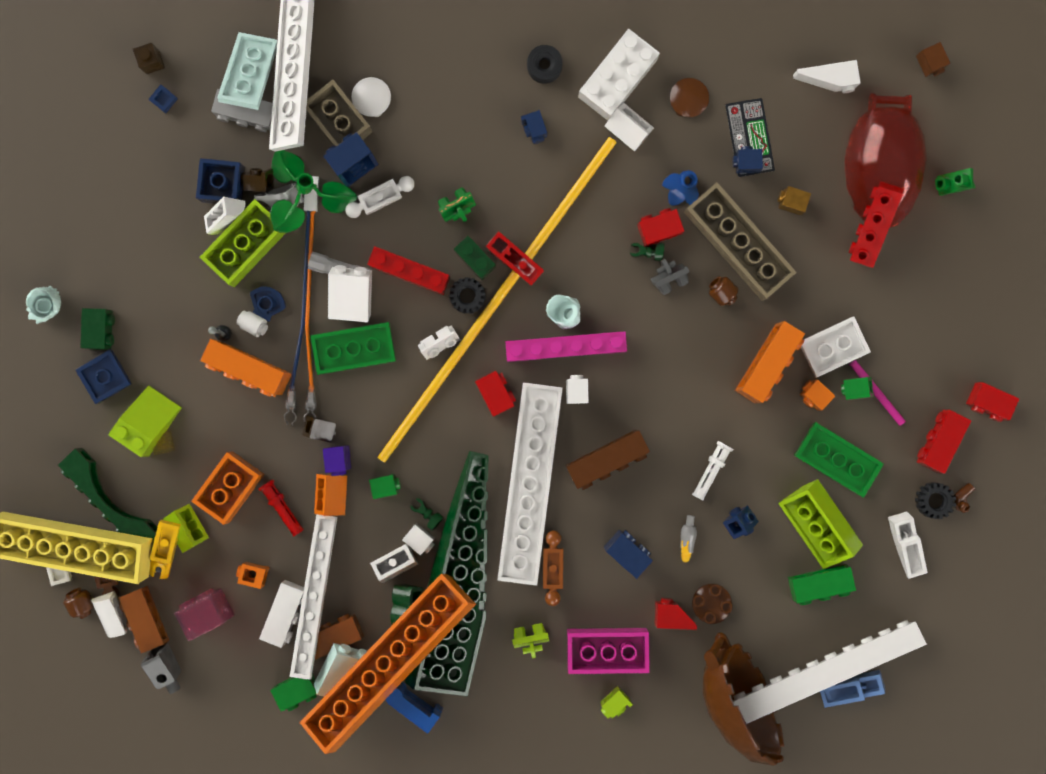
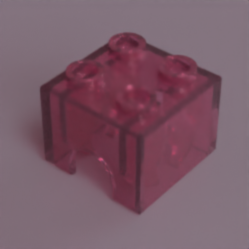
[175,588,235,641]

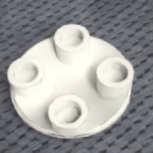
[351,77,391,117]

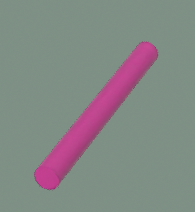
[849,359,906,426]

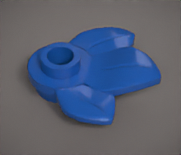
[662,170,699,206]

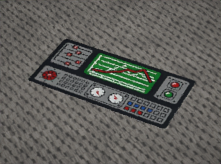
[725,98,775,177]

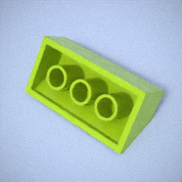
[778,479,863,569]

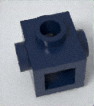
[723,505,759,539]

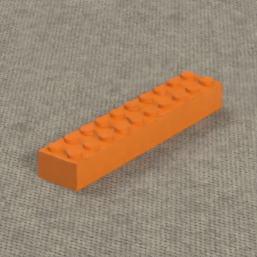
[300,574,476,754]

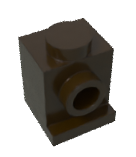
[241,168,274,193]

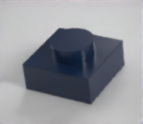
[148,84,178,114]

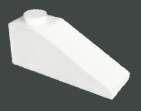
[793,60,860,93]

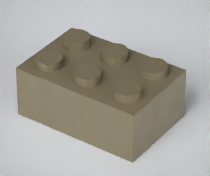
[306,80,373,146]

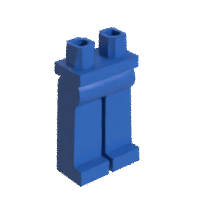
[385,682,443,734]

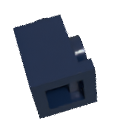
[521,110,547,144]

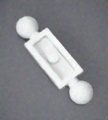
[345,176,415,218]

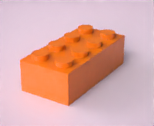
[735,321,805,403]
[200,339,292,397]

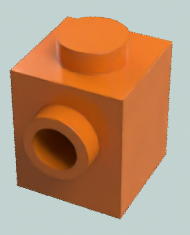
[800,380,835,411]

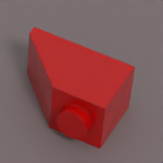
[655,598,697,630]

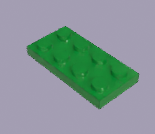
[310,322,396,375]
[794,422,884,498]

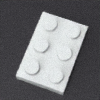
[801,316,871,378]

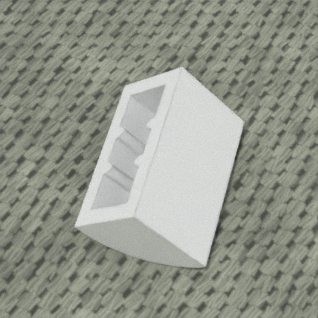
[605,103,654,151]
[204,197,245,235]
[91,591,128,638]

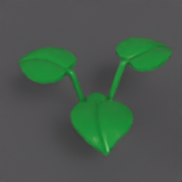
[270,150,357,233]

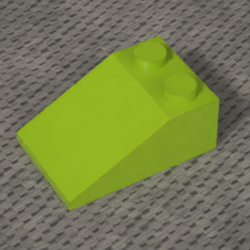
[108,385,182,457]

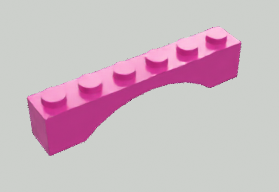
[505,331,627,362]

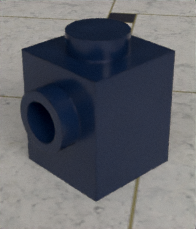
[732,146,763,173]

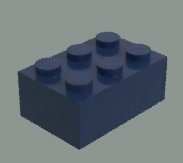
[323,132,379,187]

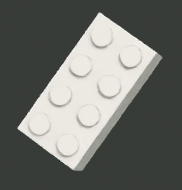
[578,28,660,120]

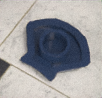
[250,286,286,322]

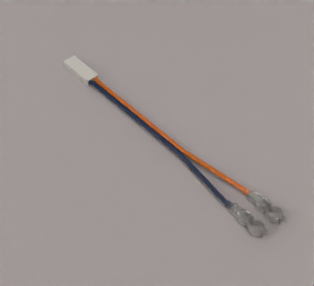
[284,176,319,425]

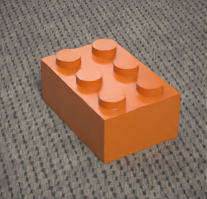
[191,451,265,525]

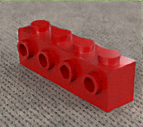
[848,181,904,268]

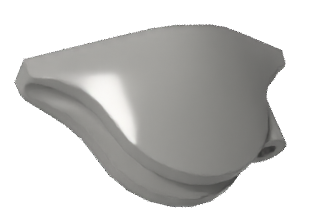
[254,182,304,208]

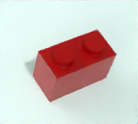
[637,208,685,247]
[475,371,516,417]
[966,382,1019,422]

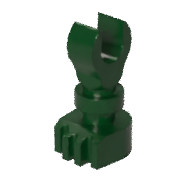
[630,243,665,261]
[410,498,444,531]

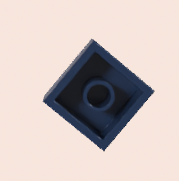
[196,158,245,204]
[604,530,653,579]

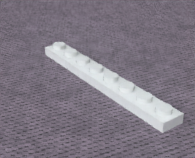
[289,514,338,680]

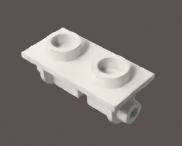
[418,325,460,360]

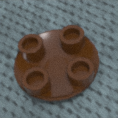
[670,78,709,117]
[692,584,733,624]

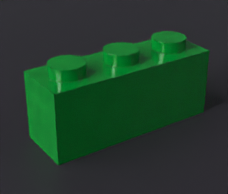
[788,564,856,605]

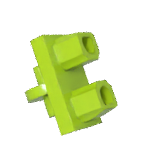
[512,623,549,658]

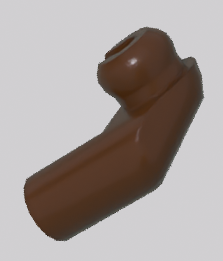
[955,483,975,513]

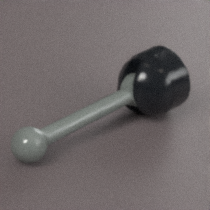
[208,325,232,341]

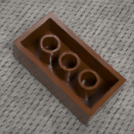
[565,430,650,490]

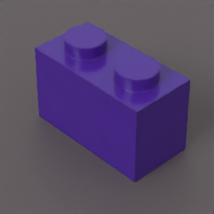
[323,445,351,476]

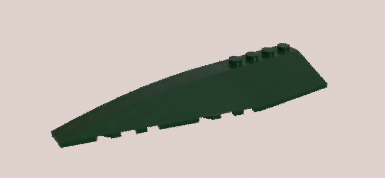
[405,451,489,696]

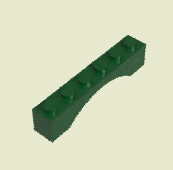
[58,448,158,544]

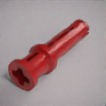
[258,479,304,537]

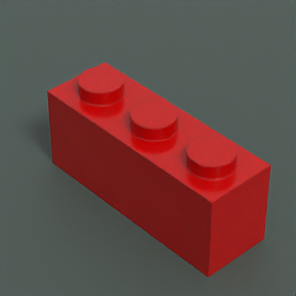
[917,410,972,474]

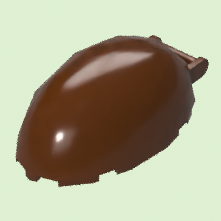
[703,632,784,766]

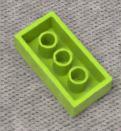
[200,199,286,287]

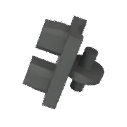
[650,259,689,295]

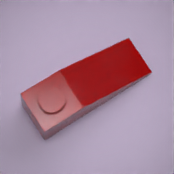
[485,231,544,286]

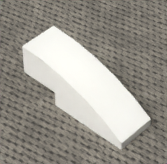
[888,511,928,579]

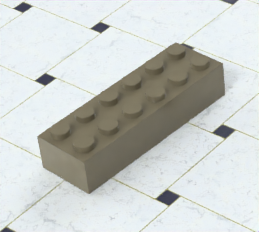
[684,182,797,301]

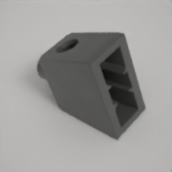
[140,642,181,694]

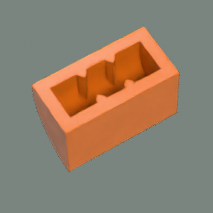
[314,474,347,516]

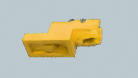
[149,520,181,579]

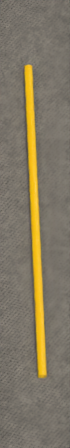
[377,137,617,463]

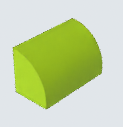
[163,503,209,553]

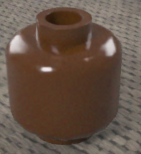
[709,276,738,306]
[63,587,94,619]

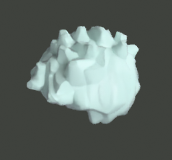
[26,286,61,324]

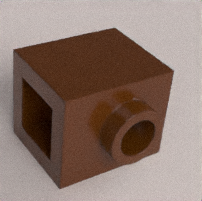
[916,42,950,77]

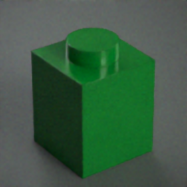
[841,377,874,400]
[369,474,401,499]

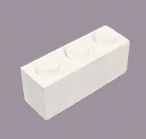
[259,580,304,648]

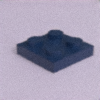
[76,350,132,404]

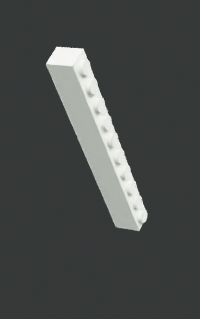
[732,620,927,724]

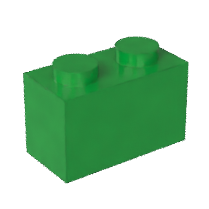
[270,673,317,712]

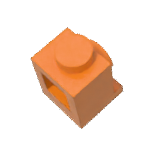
[236,562,270,589]

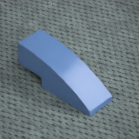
[820,670,885,707]

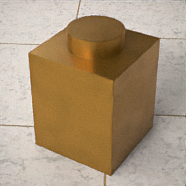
[777,186,811,216]

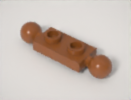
[543,530,563,606]

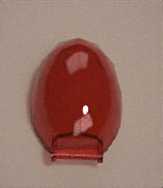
[845,93,927,228]

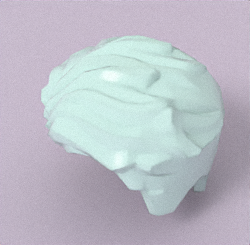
[546,295,581,329]

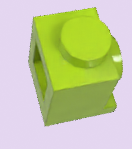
[600,686,633,719]

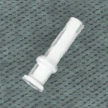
[692,441,734,500]

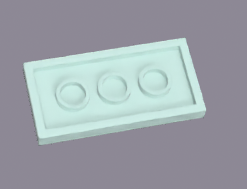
[217,32,278,110]

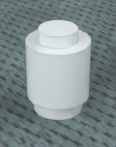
[236,310,268,337]

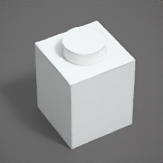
[402,523,435,555]

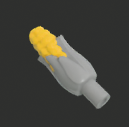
[680,515,697,563]

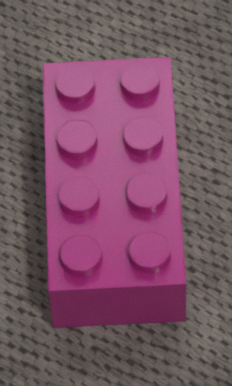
[567,628,649,674]

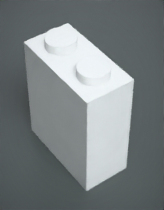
[328,265,372,322]

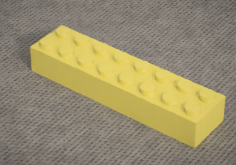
[0,512,153,584]

